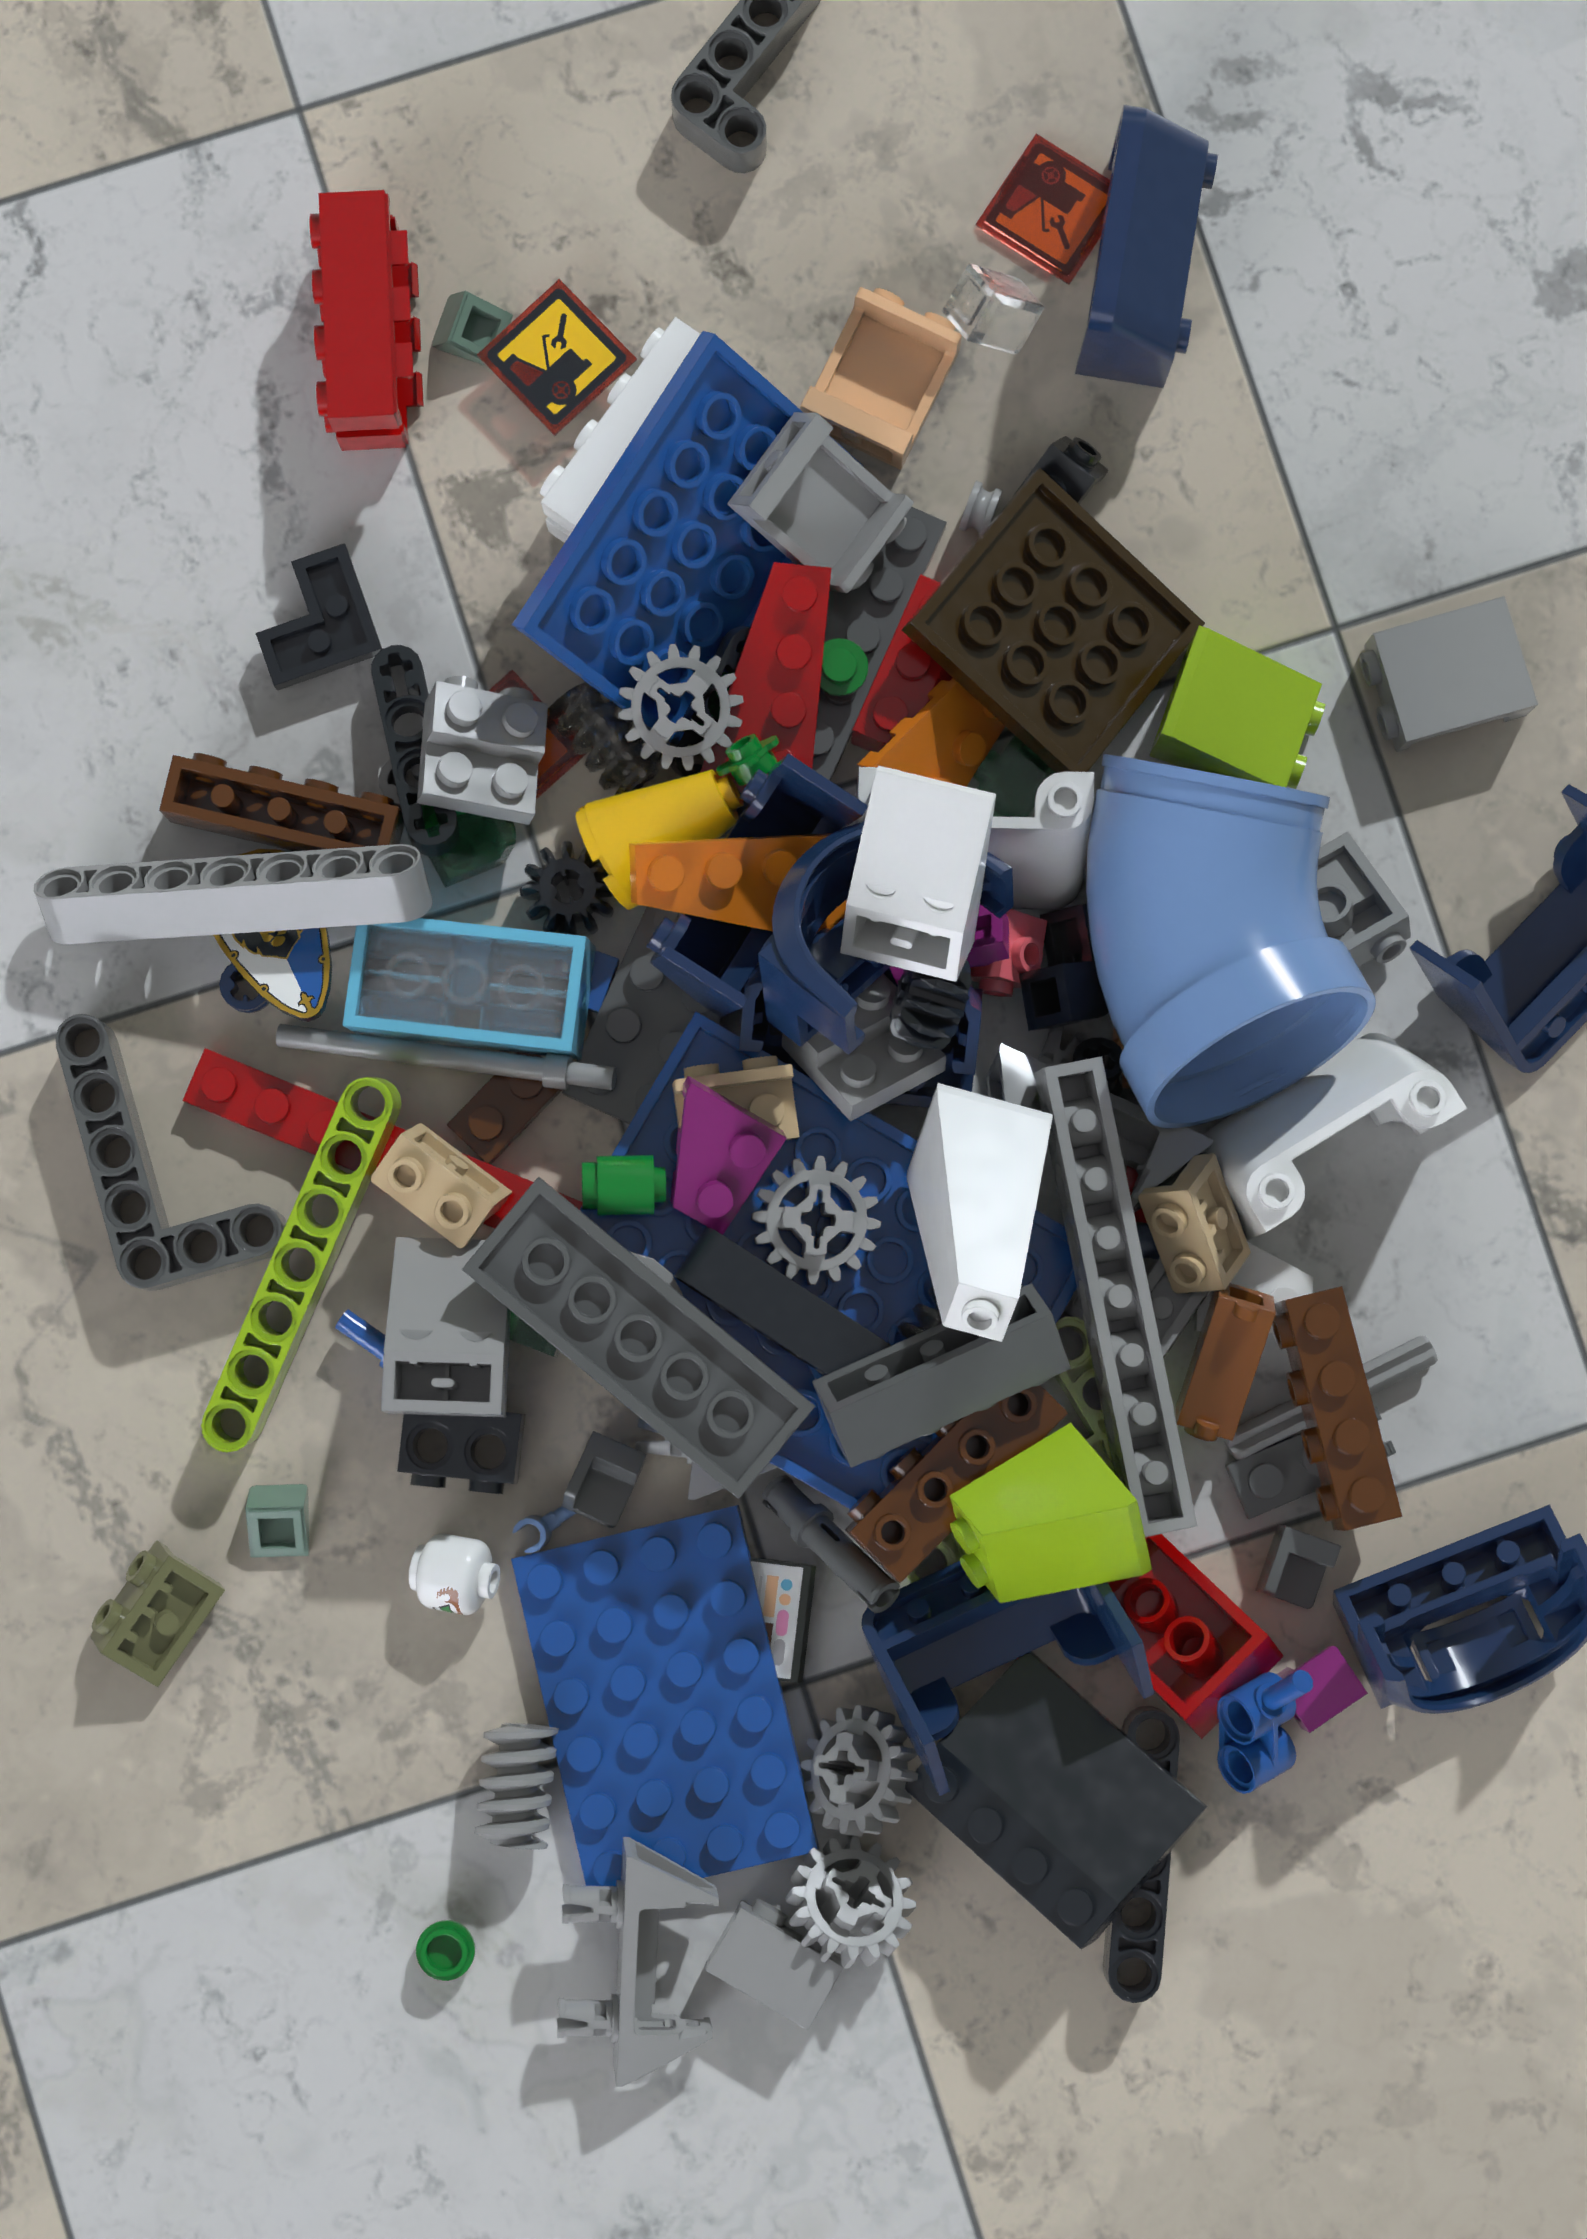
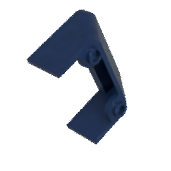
[1075,105,1218,388]
[646,753,868,1017]
[1409,784,1587,1073]
[861,1561,1154,1796]

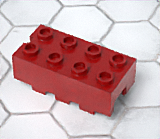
[309,190,424,451]

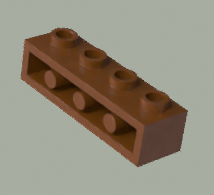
[159,753,405,851]
[1272,1286,1403,1531]
[845,1385,1068,1583]

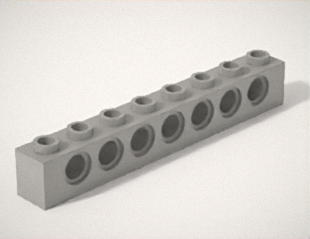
[1034,1056,1197,1537]

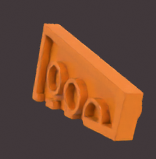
[857,678,1005,787]
[629,833,847,934]

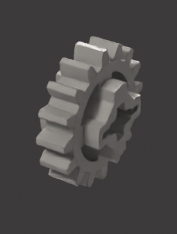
[618,644,744,771]
[751,1156,881,1285]
[801,1705,919,1837]
[785,1836,916,1969]

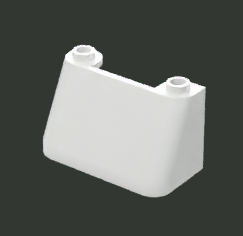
[855,767,1094,910]
[1204,1033,1467,1240]

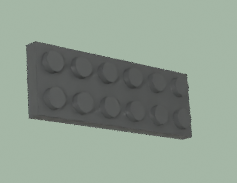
[461,1177,815,1499]

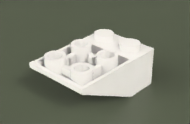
[840,766,996,982]

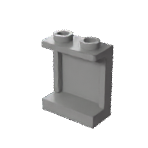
[727,412,914,593]
[1360,596,1538,752]

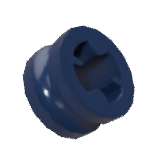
[219,963,269,1014]

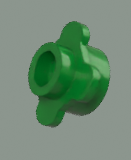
[716,734,779,786]

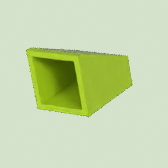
[1149,625,1326,789]
[950,1422,1152,1603]

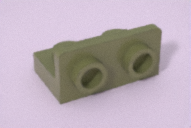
[90,1540,225,1687]

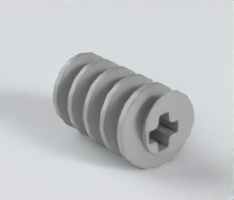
[474,1723,559,1850]

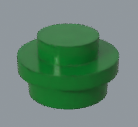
[820,638,868,697]
[416,1920,475,1981]

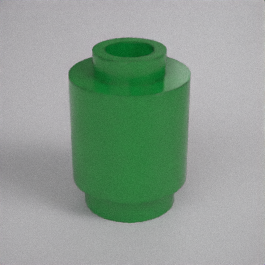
[582,1155,666,1215]

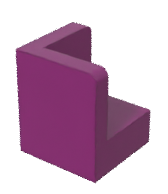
[1277,1646,1368,1733]

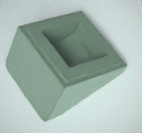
[432,290,513,368]
[245,1484,310,1557]

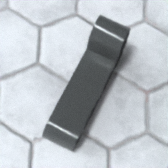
[671,0,821,173]

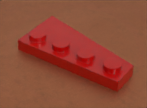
[700,562,832,793]

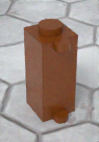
[1176,1283,1276,1441]

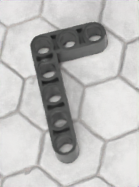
[55,1014,287,1291]

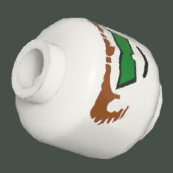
[409,1533,500,1615]

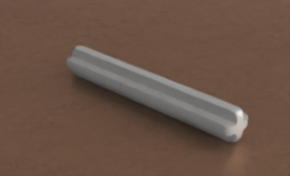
[1224,1336,1438,1460]

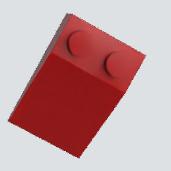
[1107,1534,1284,1739]

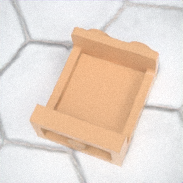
[800,287,962,470]

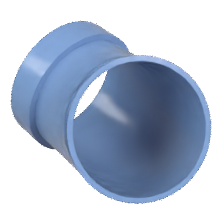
[1086,754,1376,1128]

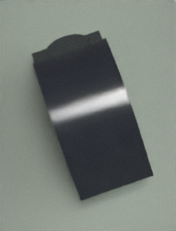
[1019,904,1109,1031]

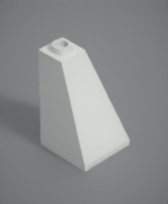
[906,1083,1053,1342]

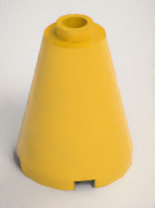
[575,770,744,910]

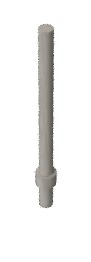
[276,1024,617,1090]

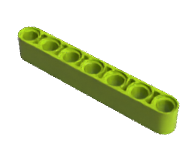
[201,1077,402,1453]

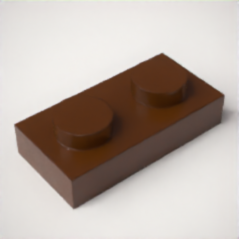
[447,1052,562,1164]

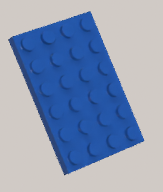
[512,331,863,745]
[511,1505,820,1886]

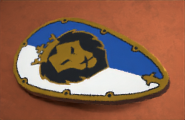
[213,849,332,1022]

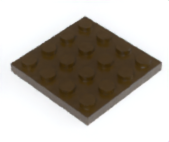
[902,468,1205,773]

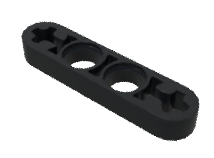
[371,645,459,856]

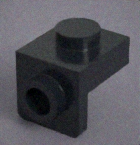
[1012,436,1108,505]

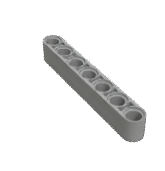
[34,844,433,945]

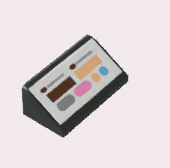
[751,1558,816,1683]

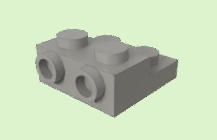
[417,676,548,825]
[1317,832,1411,967]
[782,973,946,1121]

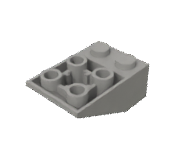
[381,1237,511,1417]

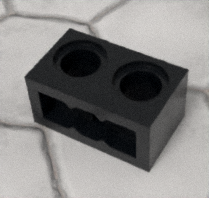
[397,1412,526,1494]

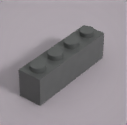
[812,1283,1071,1468]

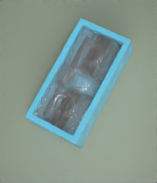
[343,918,596,1059]

